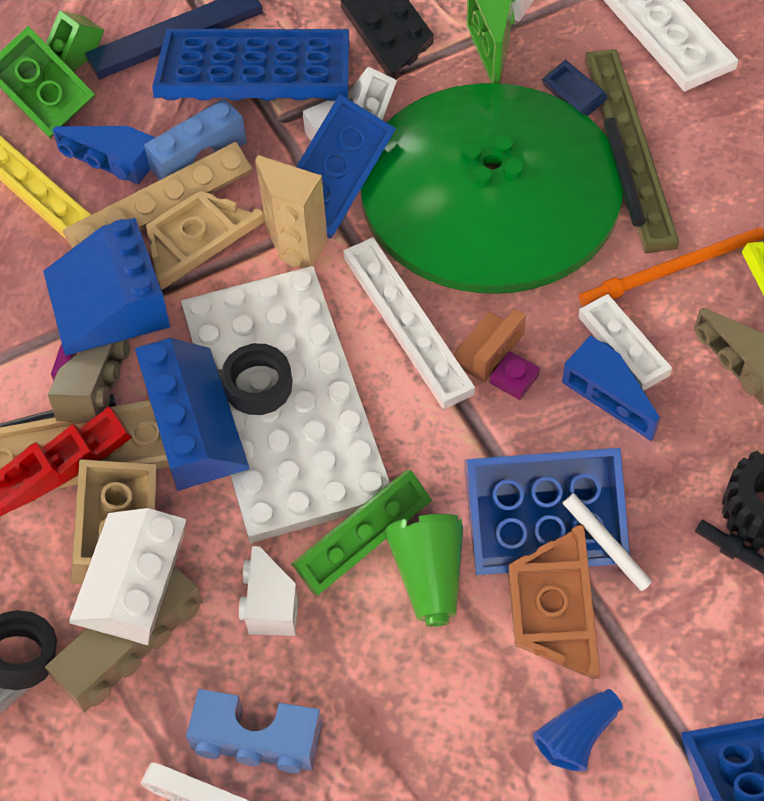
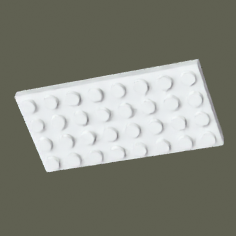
[181,266,390,544]

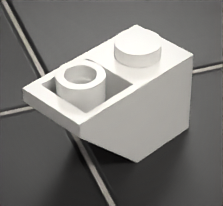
[239,546,299,636]

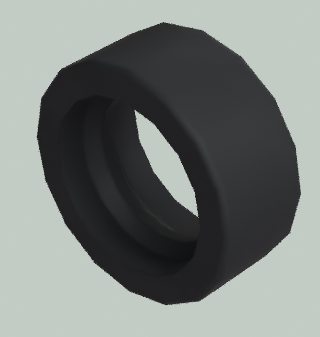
[221,343,293,415]
[0,610,57,690]

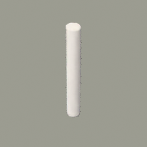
[563,493,652,591]

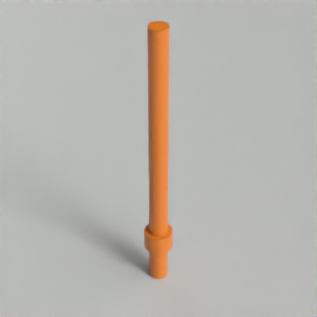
[579,227,764,307]

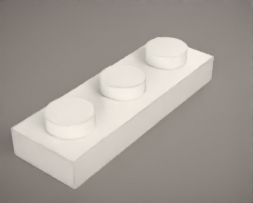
[578,294,672,391]

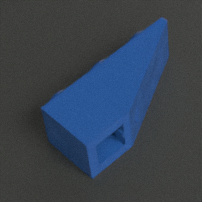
[52,126,155,185]

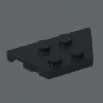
[340,0,434,80]

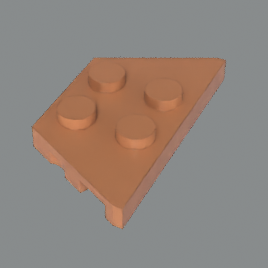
[508,525,600,679]

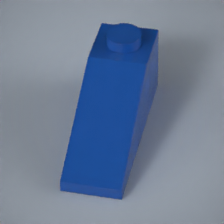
[562,335,660,441]

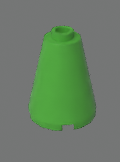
[385,514,463,627]

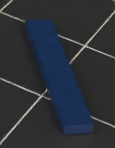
[85,0,263,79]

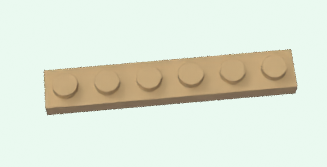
[63,142,253,249]

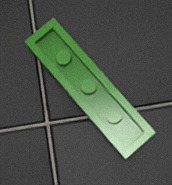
[291,470,432,595]

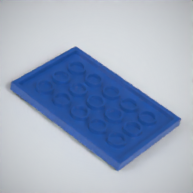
[152,29,349,101]

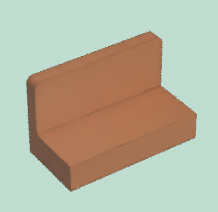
[453,308,526,383]

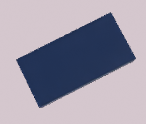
[542,59,608,116]

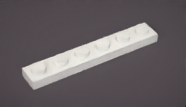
[343,238,475,410]

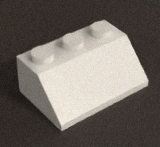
[69,508,186,645]

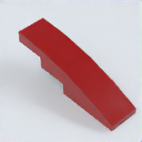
[0,406,133,516]

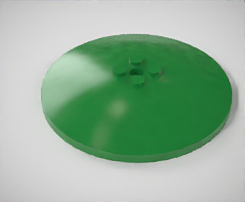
[360,83,623,294]

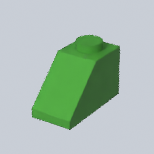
[46,10,104,72]

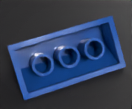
[135,338,250,491]

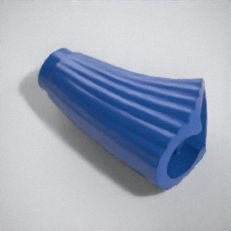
[533,689,623,772]

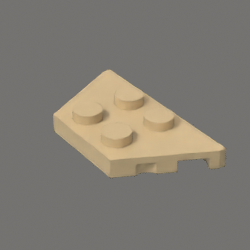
[146,190,265,290]

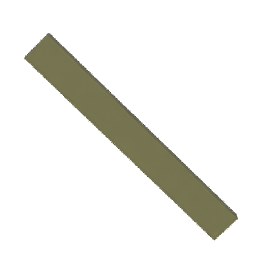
[585,49,679,253]

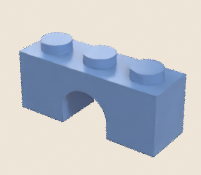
[144,98,247,180]
[186,689,322,773]

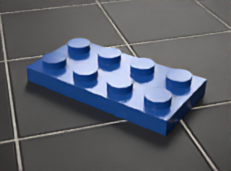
[296,94,396,239]

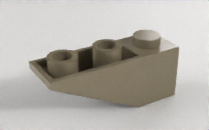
[694,308,764,405]
[48,339,130,422]

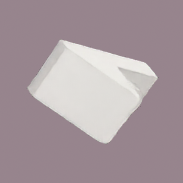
[348,67,397,120]

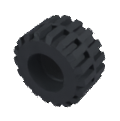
[722,450,764,552]

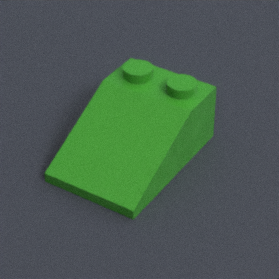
[466,0,516,83]
[0,26,96,138]

